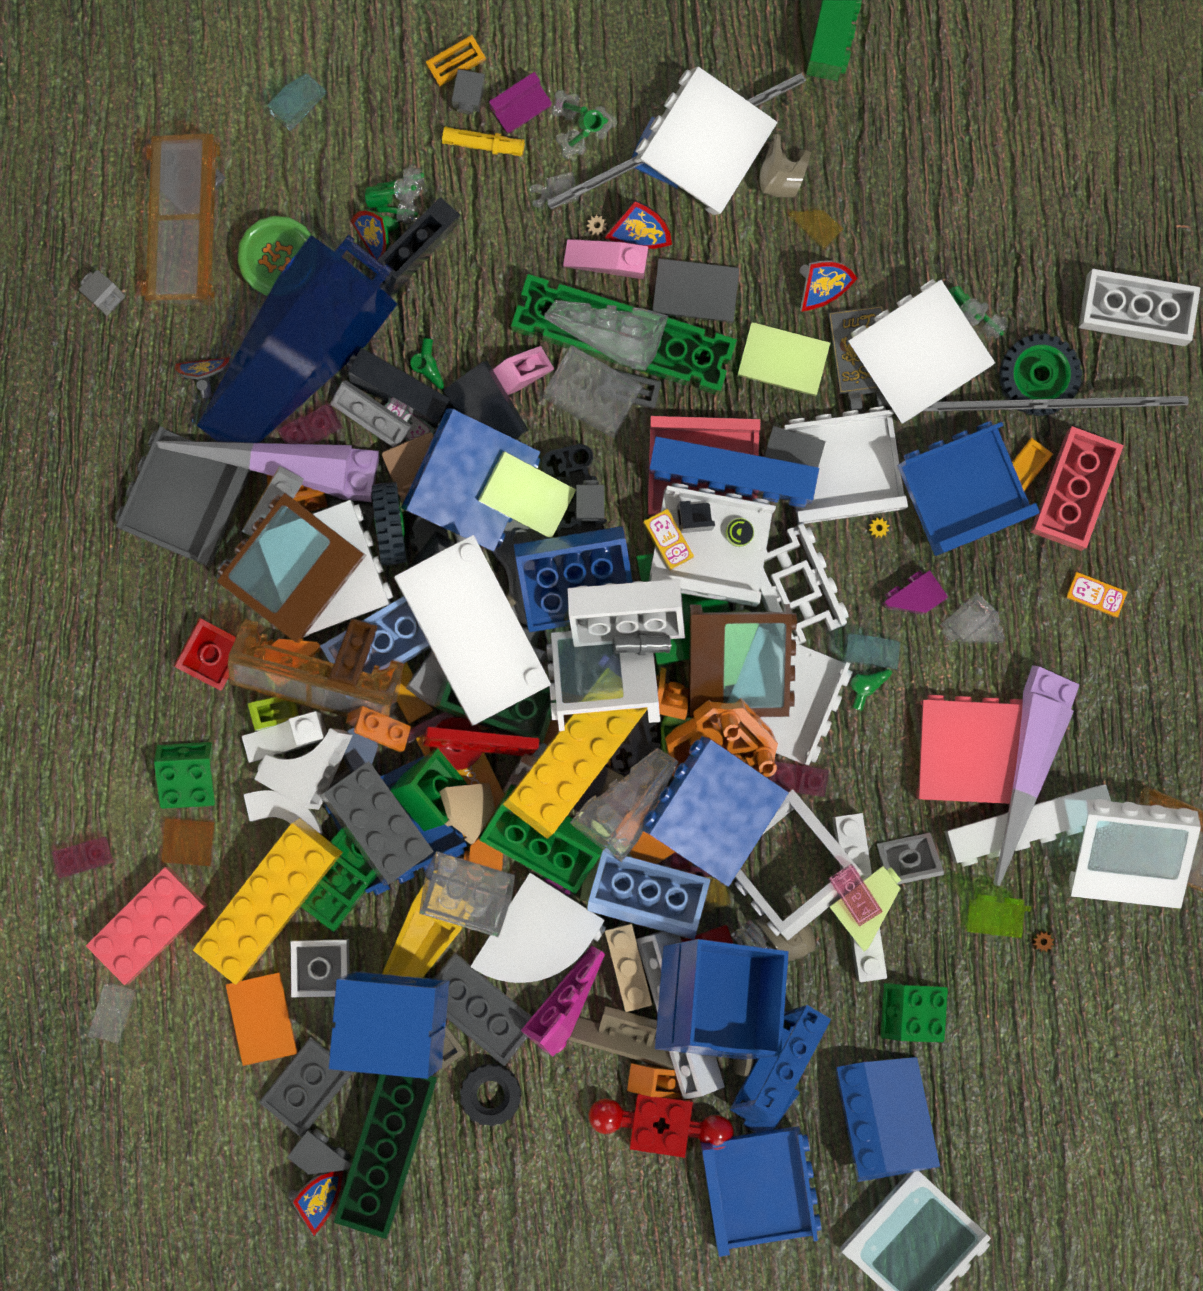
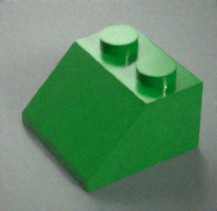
[390,748,468,831]

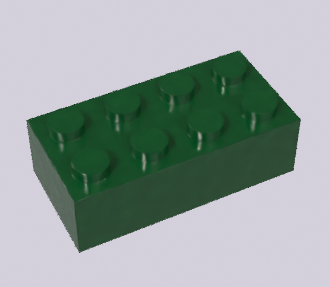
[434,676,556,744]

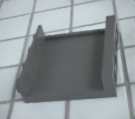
[115,426,253,567]

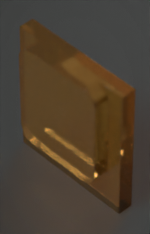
[161,818,215,866]

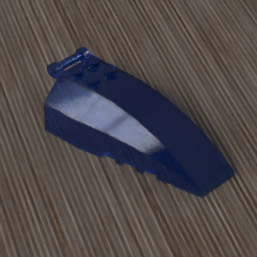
[197,234,398,443]

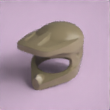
[759,134,811,198]
[755,895,816,962]

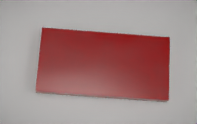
[422,727,539,756]

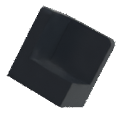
[677,501,715,533]

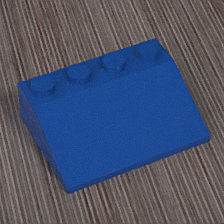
[514,526,633,632]
[836,1057,940,1182]

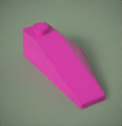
[521,946,605,1057]

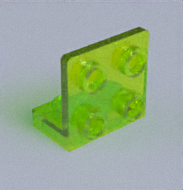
[966,894,1031,938]

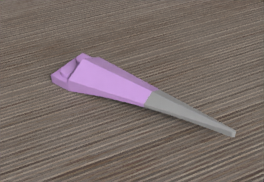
[156,441,379,502]
[993,665,1079,886]

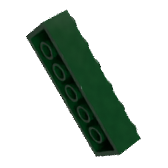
[333,1074,439,1239]

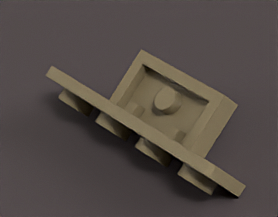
[568,1006,674,1070]

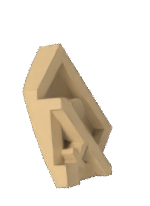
[440,783,495,844]

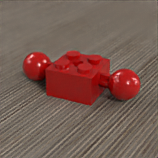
[588,1094,734,1158]

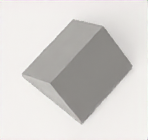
[877,833,944,884]

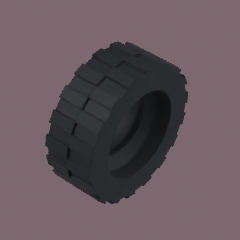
[460,1063,521,1127]

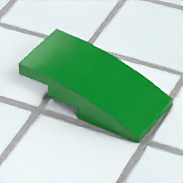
[300,828,377,933]

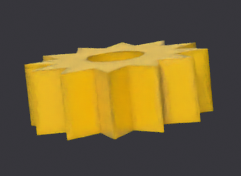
[868,518,890,539]

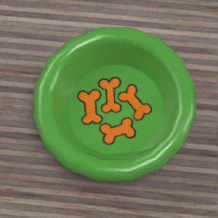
[237,216,319,298]

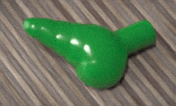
[410,338,444,389]
[851,669,892,711]

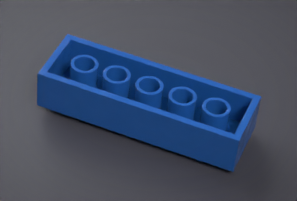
[649,437,820,508]

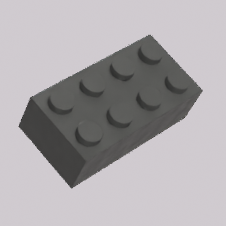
[320,761,434,886]

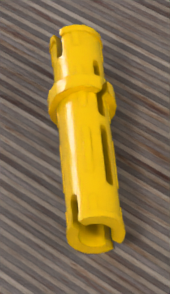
[442,126,525,157]

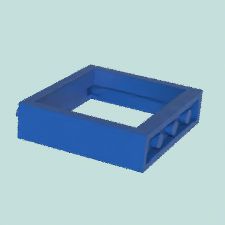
[730,1005,831,1124]

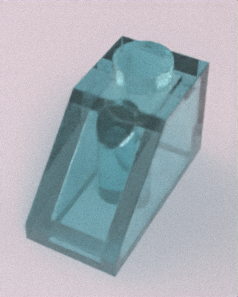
[267,73,327,131]
[843,634,901,670]

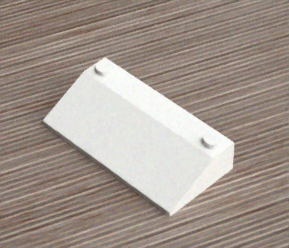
[394,535,551,726]

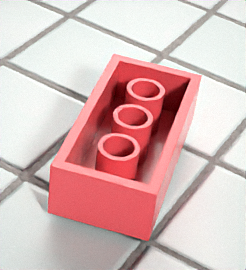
[1030,426,1124,551]
[86,867,208,985]

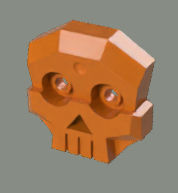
[665,698,778,778]

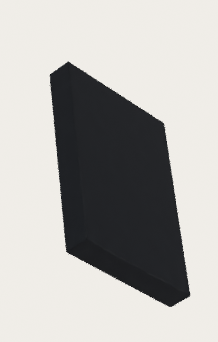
[444,361,529,440]

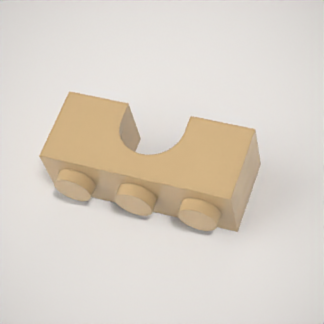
[605,923,652,1012]

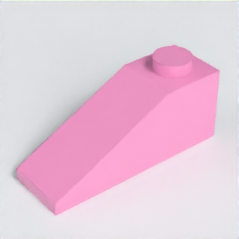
[563,239,648,279]

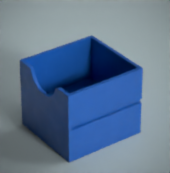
[655,939,789,1060]
[329,971,450,1079]

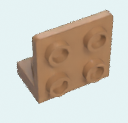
[382,432,433,503]

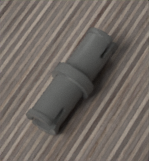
[613,633,671,655]

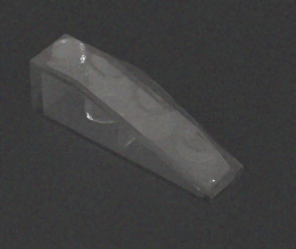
[545,300,668,370]

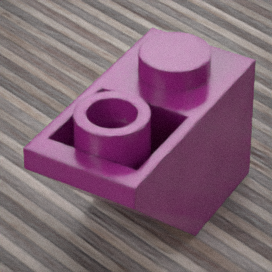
[882,570,948,615]

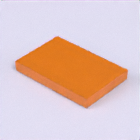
[226,972,298,1066]

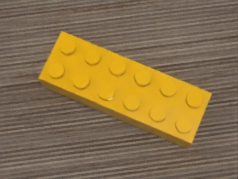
[503,670,647,838]
[193,818,343,985]

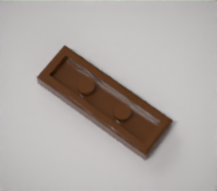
[327,619,378,693]

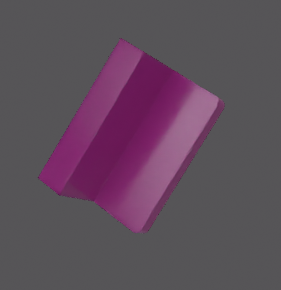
[489,72,552,134]

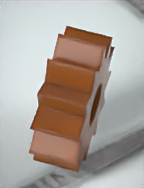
[1033,931,1054,953]

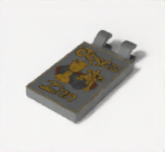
[828,306,889,411]

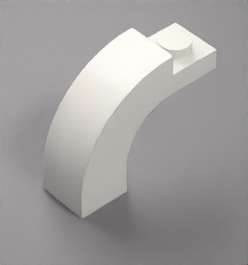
[244,791,323,834]

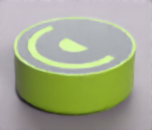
[725,518,754,547]

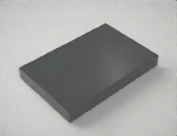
[652,259,740,323]
[259,1037,354,1137]

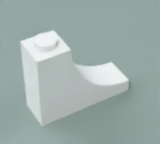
[242,711,327,763]
[255,728,353,810]

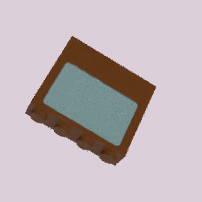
[217,493,367,643]
[689,604,797,718]

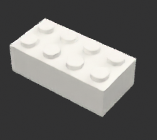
[1078,269,1200,346]
[568,579,685,647]

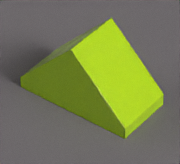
[248,694,299,731]

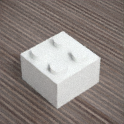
[291,939,350,997]

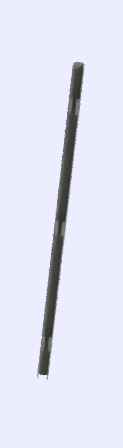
[547,73,806,210]
[922,396,1189,412]

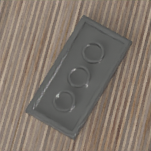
[433,953,532,1066]

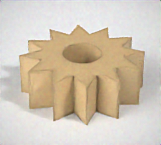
[586,214,608,236]

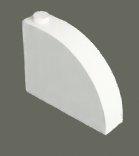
[471,873,606,983]

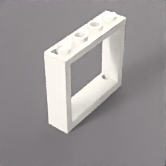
[734,789,865,940]

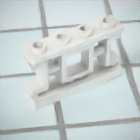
[759,523,849,647]

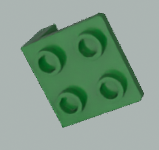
[154,742,215,809]
[881,983,948,1042]

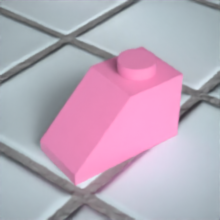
[493,346,554,395]

